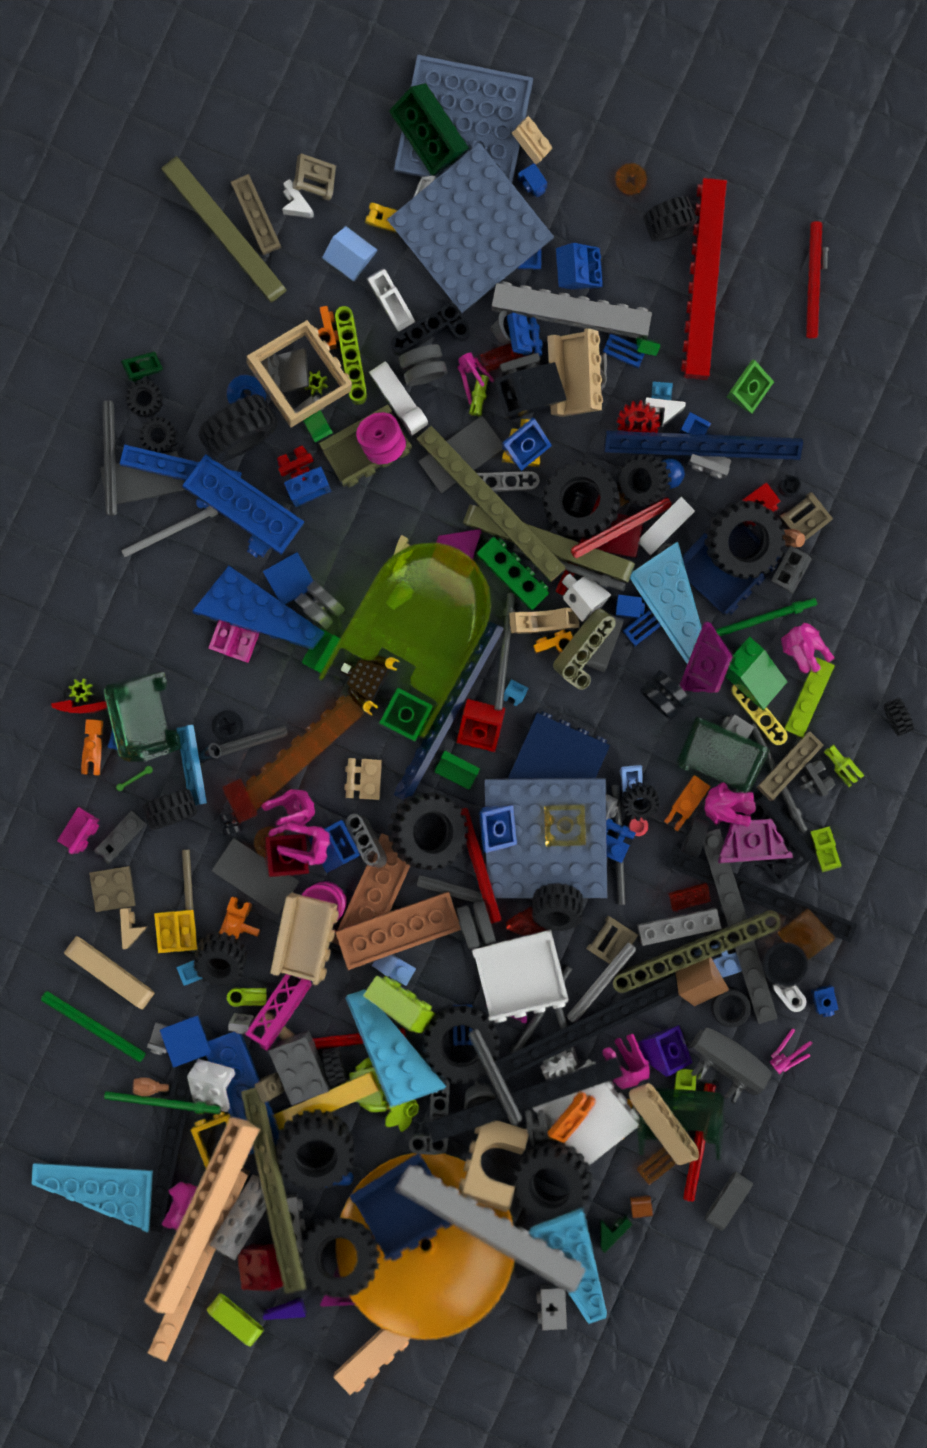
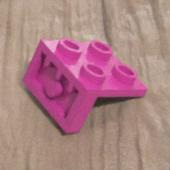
[57,807,100,854]

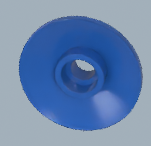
[227,375,266,404]

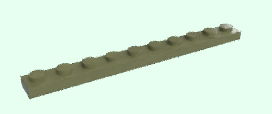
[417,426,566,582]
[241,1087,306,1293]

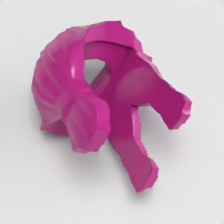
[781,623,834,674]
[704,782,756,827]
[262,789,315,837]
[277,823,330,865]
[602,1034,650,1089]
[162,1182,198,1231]

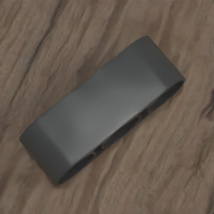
[586,613,624,673]
[346,814,387,868]
[704,1171,753,1231]

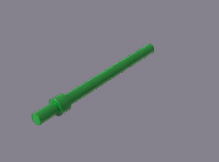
[715,598,817,637]
[104,1091,221,1114]

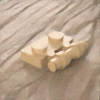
[344,758,382,800]

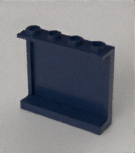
[682,523,780,616]
[508,711,610,779]
[350,1153,454,1262]

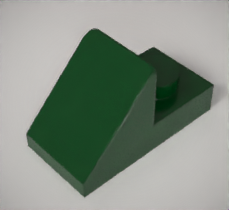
[121,352,163,383]
[600,1215,633,1254]

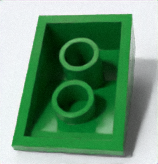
[725,637,787,710]

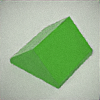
[727,359,774,414]

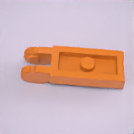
[664,775,711,831]
[547,1091,595,1143]

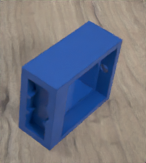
[284,466,332,507]

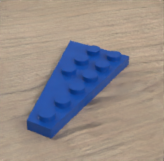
[193,566,325,650]

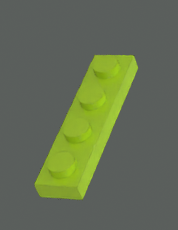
[784,657,835,738]

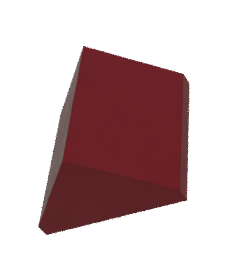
[265,834,309,877]

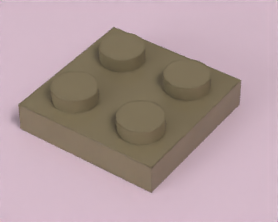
[89,866,136,912]

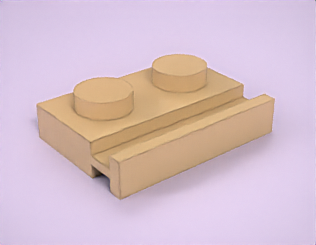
[512,116,552,164]

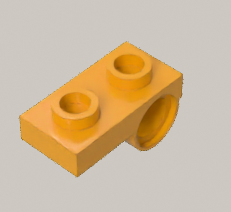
[533,630,573,654]

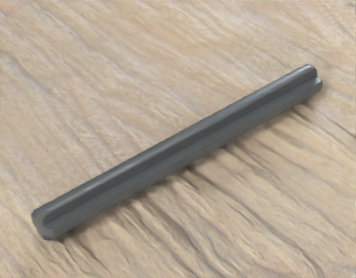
[102,400,117,516]

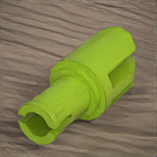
[824,744,864,787]

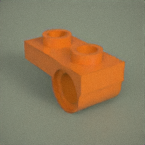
[318,306,340,350]

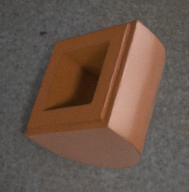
[630,1195,653,1218]

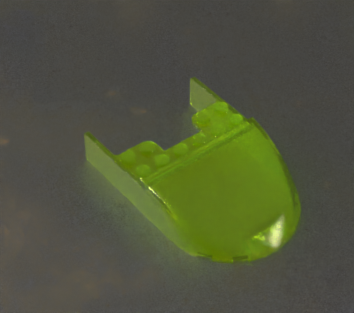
[318,543,491,738]

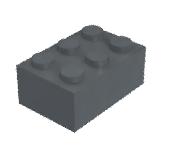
[269,1030,331,1105]

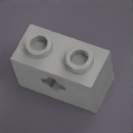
[537,1284,567,1330]

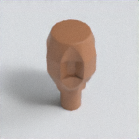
[782,529,805,548]
[132,1078,169,1096]

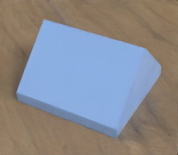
[322,227,378,282]

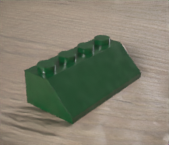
[389,83,469,176]

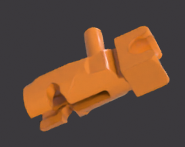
[81,719,103,775]
[219,896,260,939]

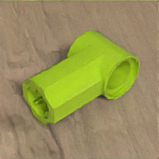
[227,987,267,1007]

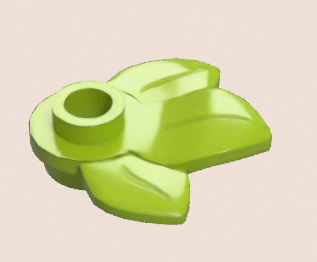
[385,1099,419,1132]

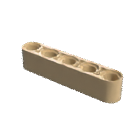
[64,936,155,1009]
[629,1083,699,1165]

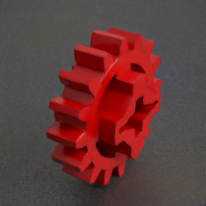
[617,400,660,433]

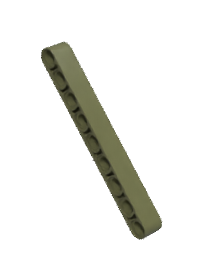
[161,156,287,303]
[463,504,635,583]
[613,910,780,993]

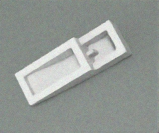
[366,269,415,332]
[639,497,695,555]

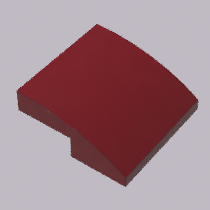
[595,514,643,558]

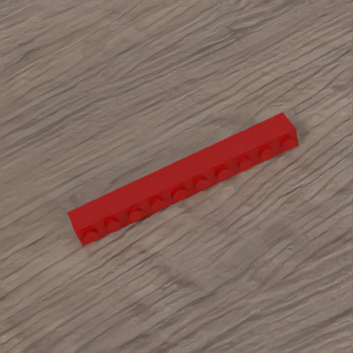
[681,178,727,380]

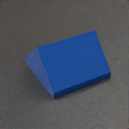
[502,418,552,471]
[479,805,517,853]

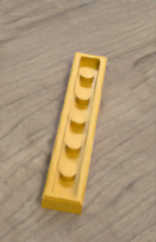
[273,1071,379,1130]

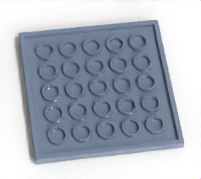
[394,55,533,183]
[387,143,554,313]
[485,778,607,898]

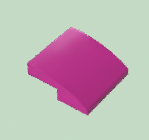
[208,620,259,663]

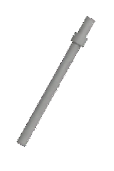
[121,506,218,557]

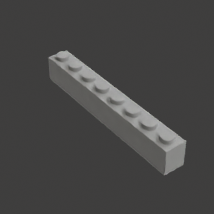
[492,282,652,339]

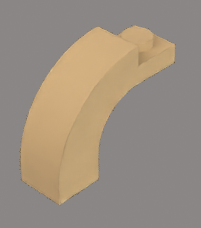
[509,608,580,634]

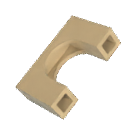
[458,1120,528,1212]

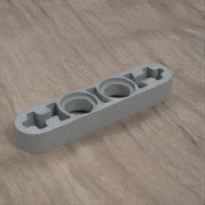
[477,471,540,492]

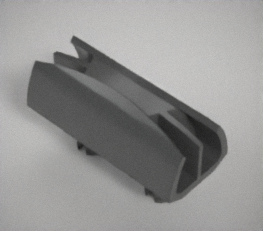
[688,1027,772,1104]

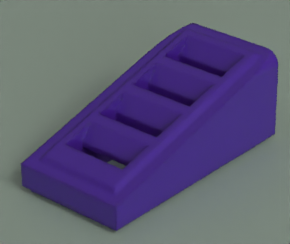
[263,1297,307,1320]

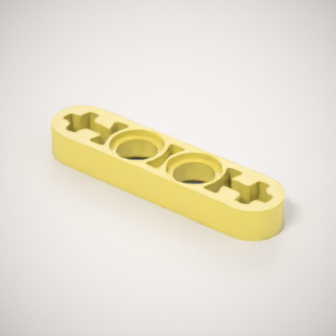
[731,684,788,745]

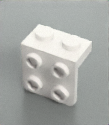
[187,1059,235,1112]

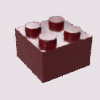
[238,1243,284,1291]

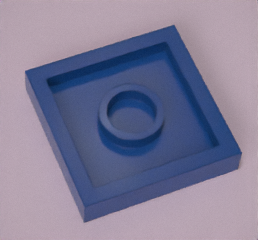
[263,552,313,605]
[160,1015,212,1068]

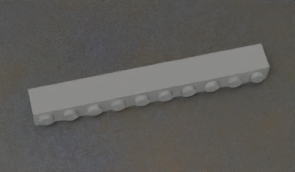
[395,1165,586,1293]

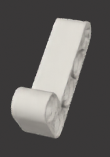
[369,361,428,436]

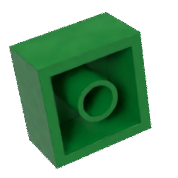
[380,688,433,742]

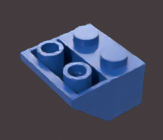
[556,243,603,290]
[308,819,360,873]

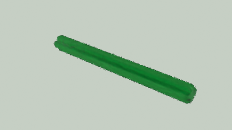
[41,991,146,1062]

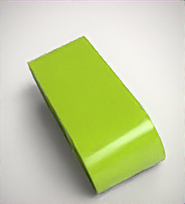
[207,1293,264,1347]

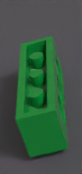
[477,537,549,611]

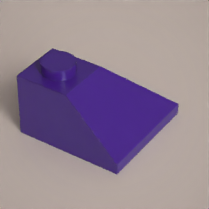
[638,1025,693,1077]

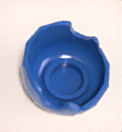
[661,458,685,489]

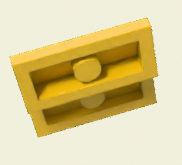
[154,910,197,953]

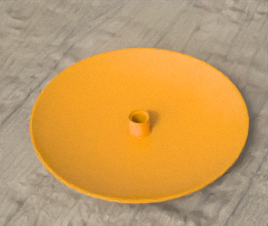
[336,1153,514,1339]

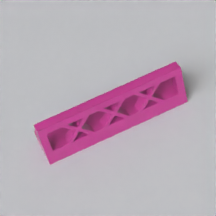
[245,974,312,1051]

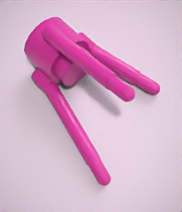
[457,352,494,405]
[770,1029,812,1074]

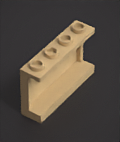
[548,328,603,417]
[270,893,339,985]

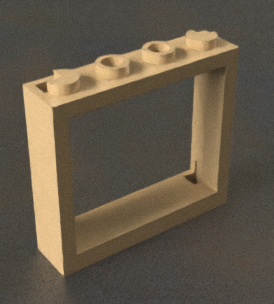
[247,320,352,428]

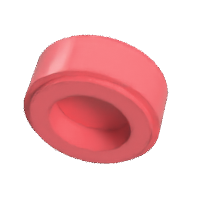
[628,817,648,836]

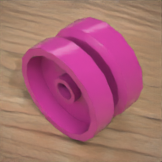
[356,412,406,465]
[302,881,347,924]

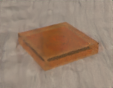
[778,909,835,960]

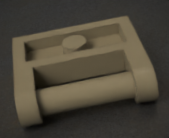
[292,154,336,201]
[779,492,833,541]
[586,916,638,964]

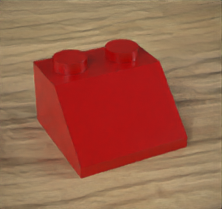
[457,699,506,752]

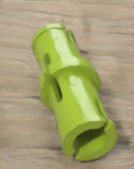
[469,374,489,416]

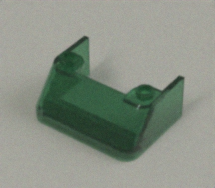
[637,1088,724,1160]

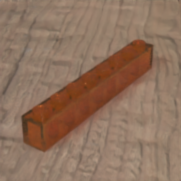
[230,695,365,820]

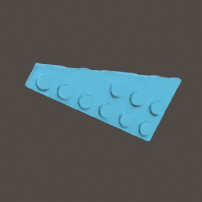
[630,542,702,664]
[346,990,446,1107]
[32,1163,153,1232]
[529,1208,607,1324]

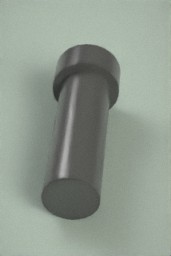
[821,247,829,270]

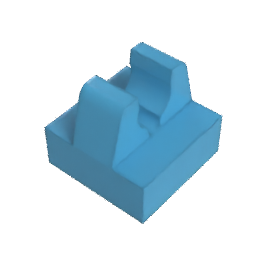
[651,381,673,400]
[504,679,529,706]
[176,960,202,986]

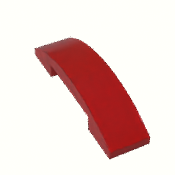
[51,688,133,714]

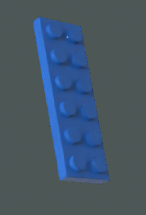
[182,454,304,555]
[206,1031,280,1155]

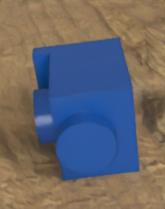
[517,163,547,198]
[247,535,270,558]
[811,985,839,1017]

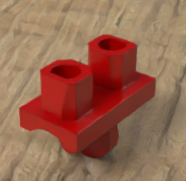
[277,446,314,481]

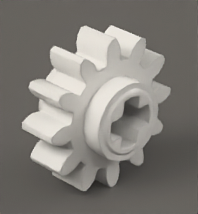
[540,1050,577,1079]

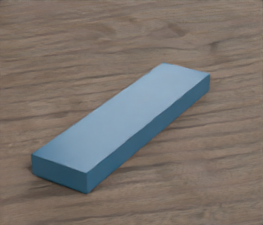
[177,725,207,805]

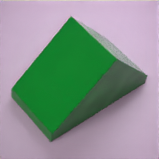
[303,410,332,442]

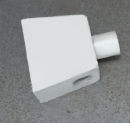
[562,574,611,622]

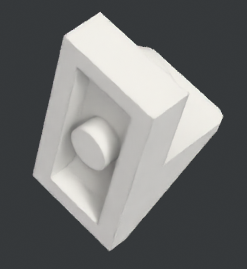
[282,179,314,218]
[644,398,686,427]

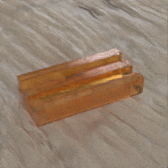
[636,1147,677,1185]

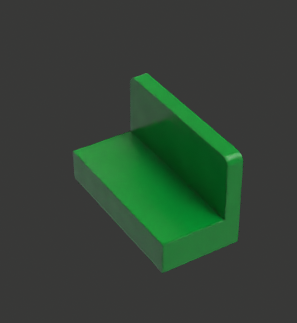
[302,629,341,674]
[435,751,480,789]

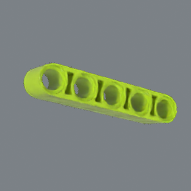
[335,306,367,405]

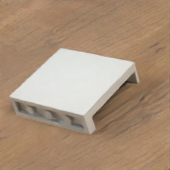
[472,930,569,1023]
[533,1059,641,1165]

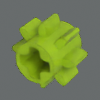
[305,371,328,396]
[68,678,94,703]

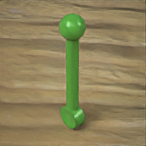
[116,766,153,791]

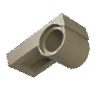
[255,1072,285,1103]

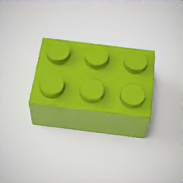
[363,976,436,1034]

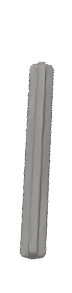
[567,943,636,1023]

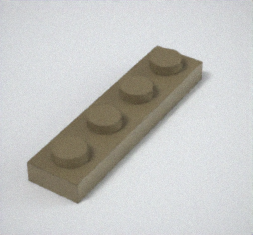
[231,174,281,255]
[757,731,824,801]

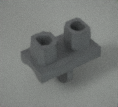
[800,760,835,797]

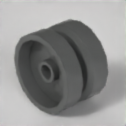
[398,344,448,386]
[294,580,345,630]
[457,900,496,950]

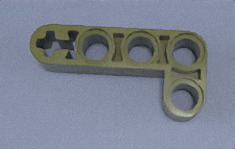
[553,609,616,690]

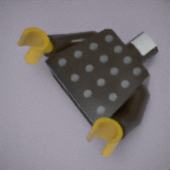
[340,655,399,715]

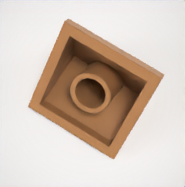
[675,957,729,1006]

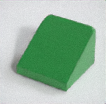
[636,337,660,356]

